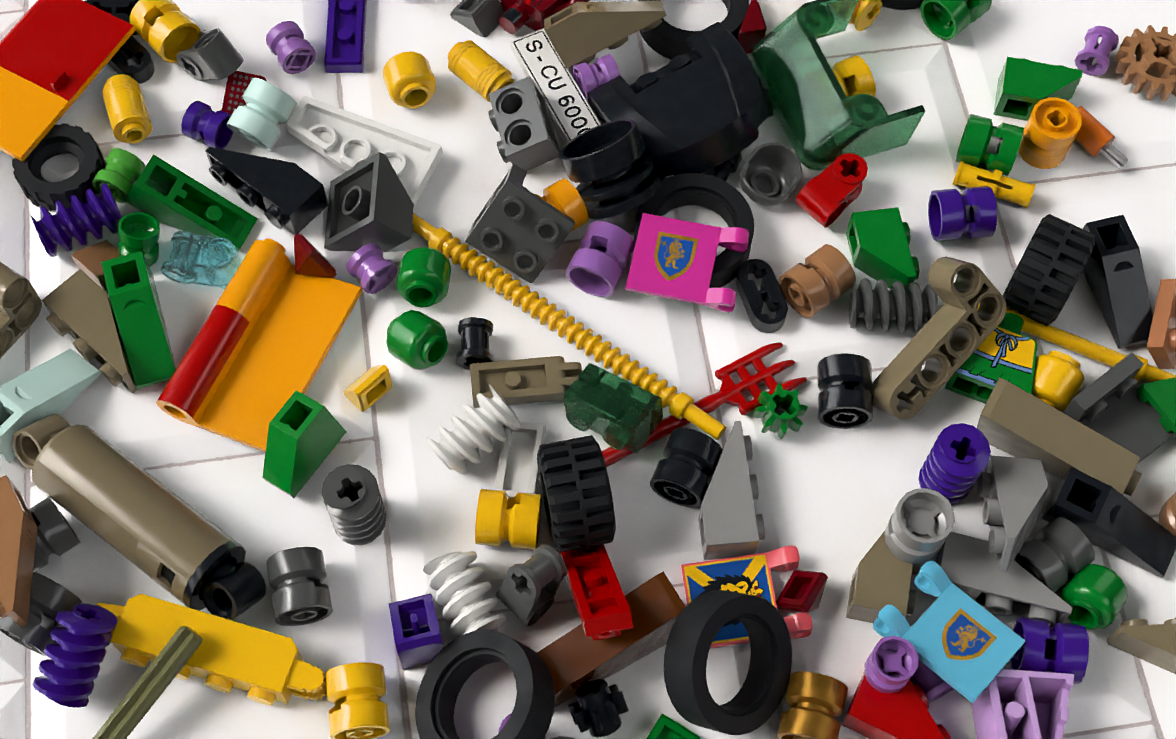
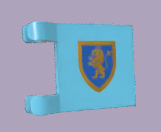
[873,561,1025,704]

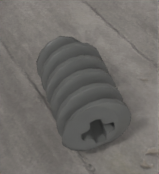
[849,278,938,334]
[322,464,387,545]

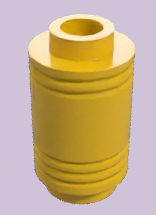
[447,40,515,102]
[102,74,152,144]

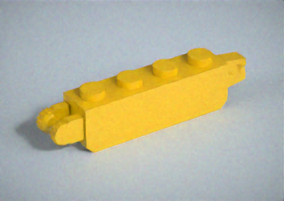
[96,593,327,706]

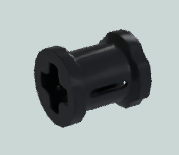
[456,317,494,370]

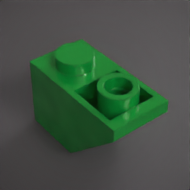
[993,56,1083,121]
[846,207,920,292]
[262,390,347,498]

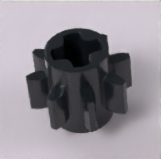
[568,679,629,737]

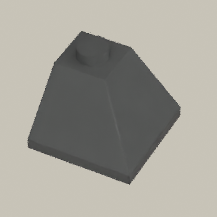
[324,152,414,252]

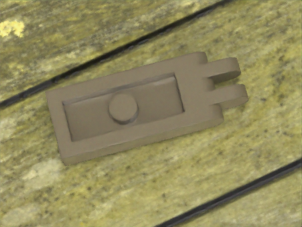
[470,356,584,408]

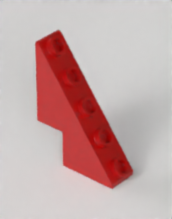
[841,638,952,739]

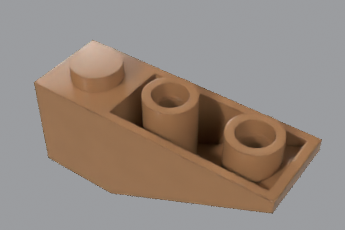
[0,475,37,628]

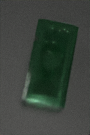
[563,363,663,453]

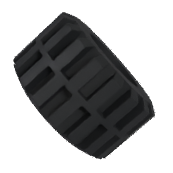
[1002,214,1095,326]
[537,435,616,553]

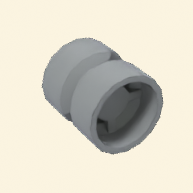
[884,488,955,564]

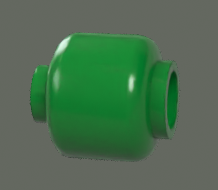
[396,247,451,308]
[386,310,448,370]
[1060,564,1128,630]

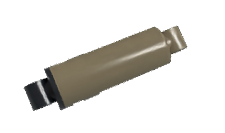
[12,414,266,620]

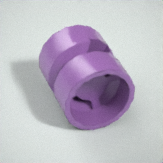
[566,221,635,297]

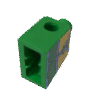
[944,312,1038,404]

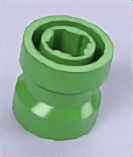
[92,148,145,203]

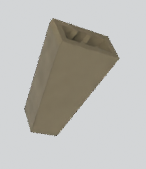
[977,377,1142,497]

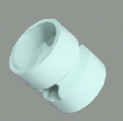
[226,77,297,150]

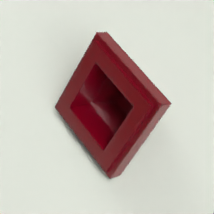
[294,233,337,278]
[776,570,828,613]

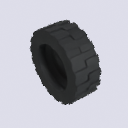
[12,123,106,212]

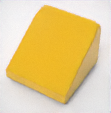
[343,364,393,412]

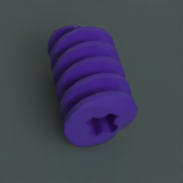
[31,183,122,258]
[918,423,991,504]
[32,604,118,708]

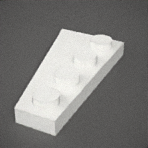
[286,95,443,206]

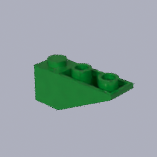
[101,251,176,389]

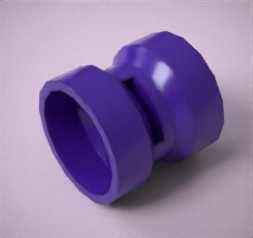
[181,101,234,149]

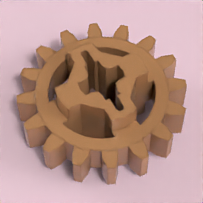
[1114,25,1176,101]

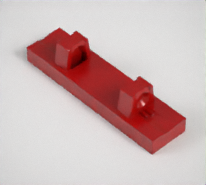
[559,544,633,641]

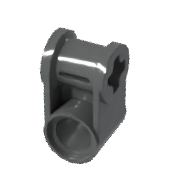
[176,28,244,80]
[496,545,567,627]

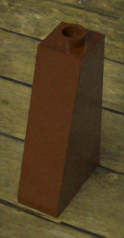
[537,571,686,707]

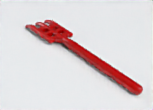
[602,342,807,468]

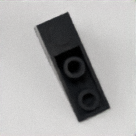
[205,147,328,235]
[1083,215,1153,349]
[1041,467,1176,578]

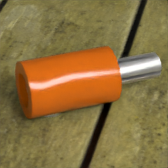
[1075,106,1128,169]

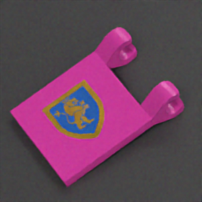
[625,213,749,313]

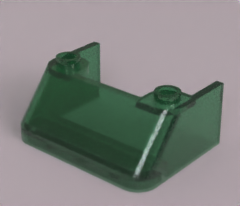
[750,0,926,171]

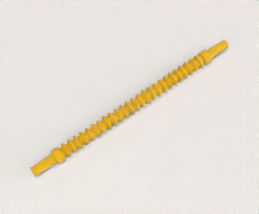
[412,212,727,440]

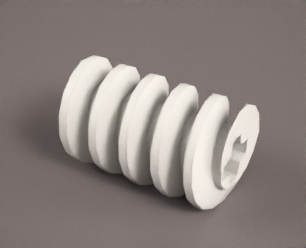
[424,384,520,475]
[423,551,507,637]

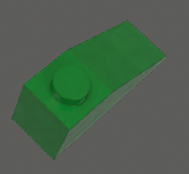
[124,154,258,252]

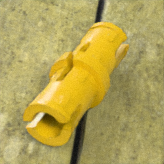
[952,161,1036,208]

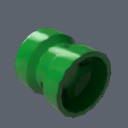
[118,212,160,267]

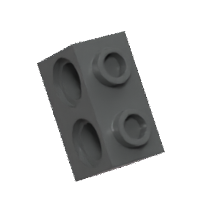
[488,76,560,171]

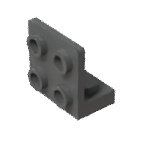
[465,163,575,283]
[1063,352,1175,465]

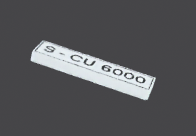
[510,28,601,144]

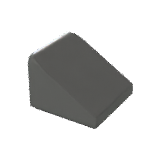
[450,0,505,38]

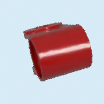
[795,153,868,228]

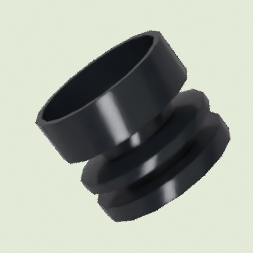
[559,119,661,219]

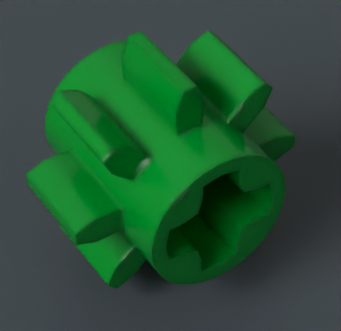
[753,384,808,439]

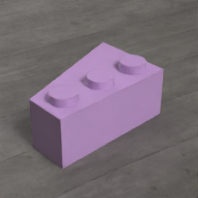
[971,669,1074,739]

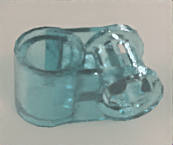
[161,231,242,289]

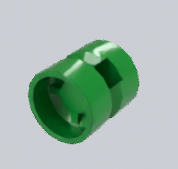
[920,0,992,40]
[955,113,1024,176]

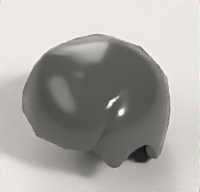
[739,142,803,207]

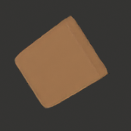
[71,240,118,291]

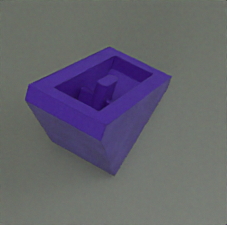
[389,593,444,670]

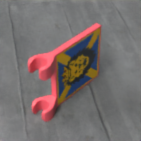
[681,545,813,649]

